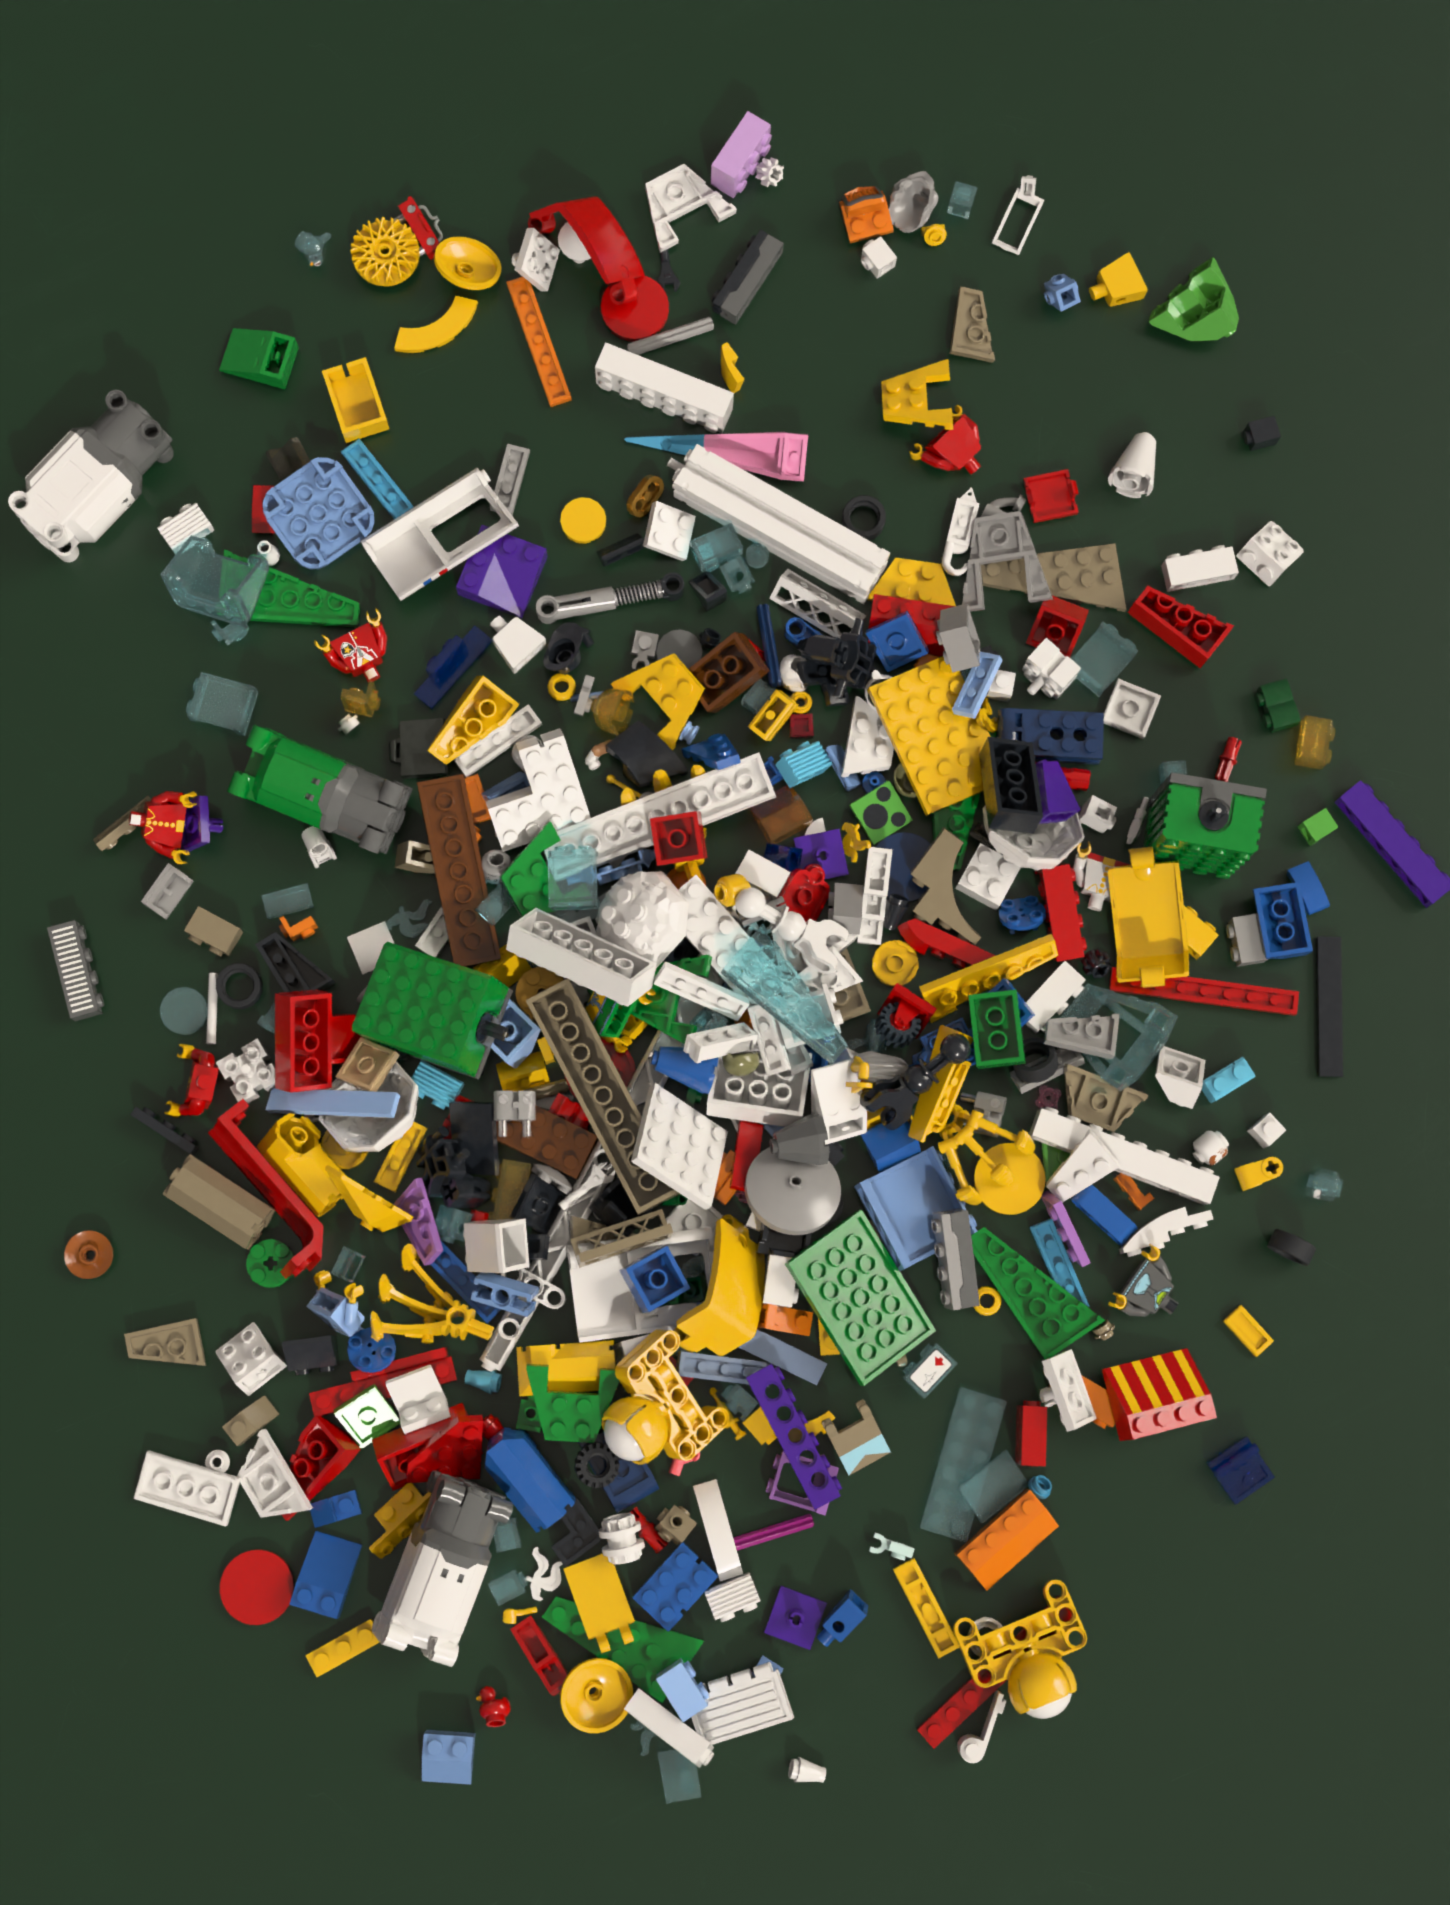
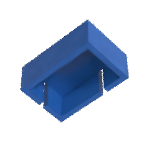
[632,1542,718,1632]

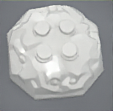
[983,805,1085,870]
[595,871,689,968]
[319,1061,419,1153]

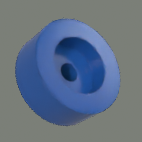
[862,772,886,794]

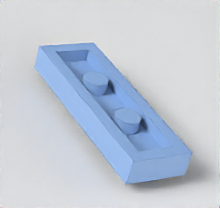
[952,652,1003,719]

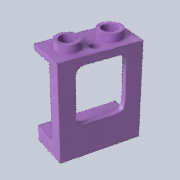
[766,1451,839,1515]

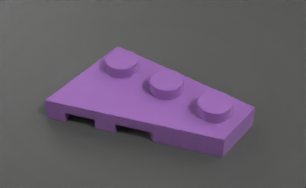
[393,1178,443,1266]
[1041,1190,1091,1267]

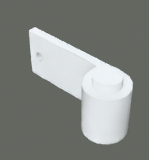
[957,1690,1006,1763]

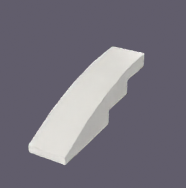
[857,847,892,946]

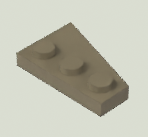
[949,287,995,363]

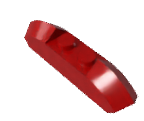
[897,918,996,969]

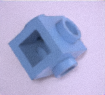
[1044,274,1081,312]

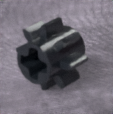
[1081,949,1112,979]

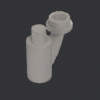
[981,494,1026,517]

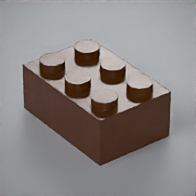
[689,632,770,713]

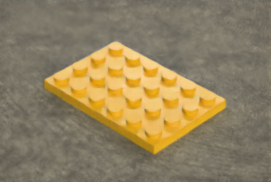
[867,656,991,816]

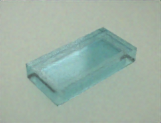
[262,883,314,919]

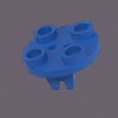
[999,896,1046,934]
[347,1327,396,1373]

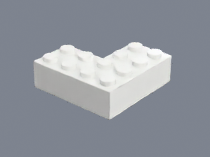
[485,728,591,852]

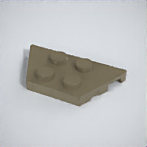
[1064,1064,1148,1132]

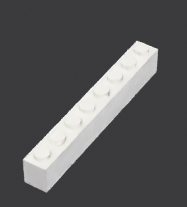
[1029,1107,1219,1205]

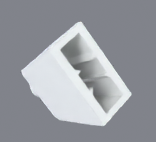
[490,616,547,674]

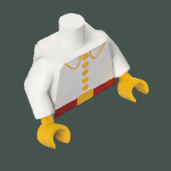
[1073,842,1130,911]

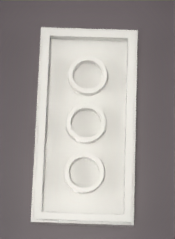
[134,1450,241,1526]

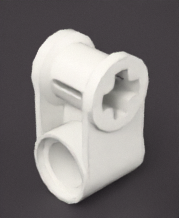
[302,826,337,868]

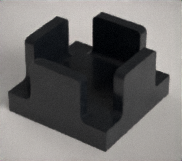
[589,1178,654,1237]
[756,1222,812,1258]

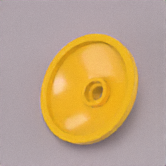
[434,237,501,290]
[560,1658,633,1733]

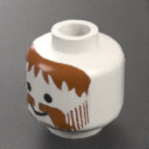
[1193,1130,1229,1166]

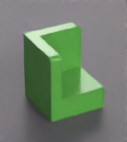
[1298,808,1338,846]

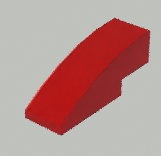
[510,1615,569,1696]

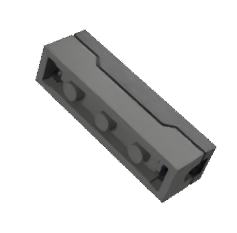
[711,229,784,325]

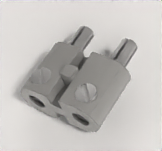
[494,1091,536,1138]
[960,1091,1007,1138]

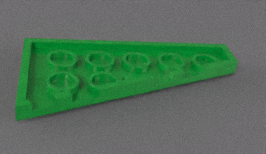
[971,1227,1105,1360]

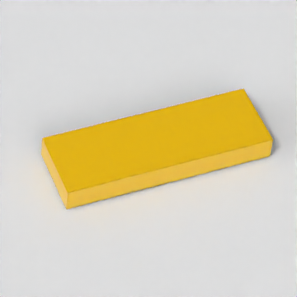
[374,1122,428,1193]

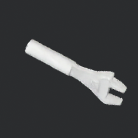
[558,1162,615,1211]

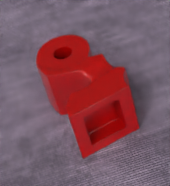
[548,1093,590,1131]

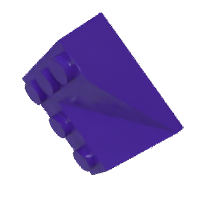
[456,525,548,619]

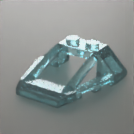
[1060,984,1178,1091]

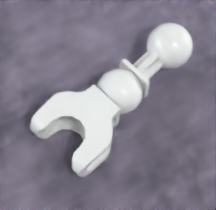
[735,888,849,974]

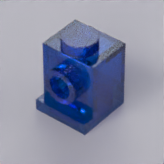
[764,843,803,871]

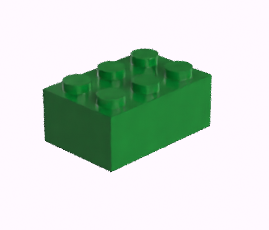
[968,990,1026,1069]

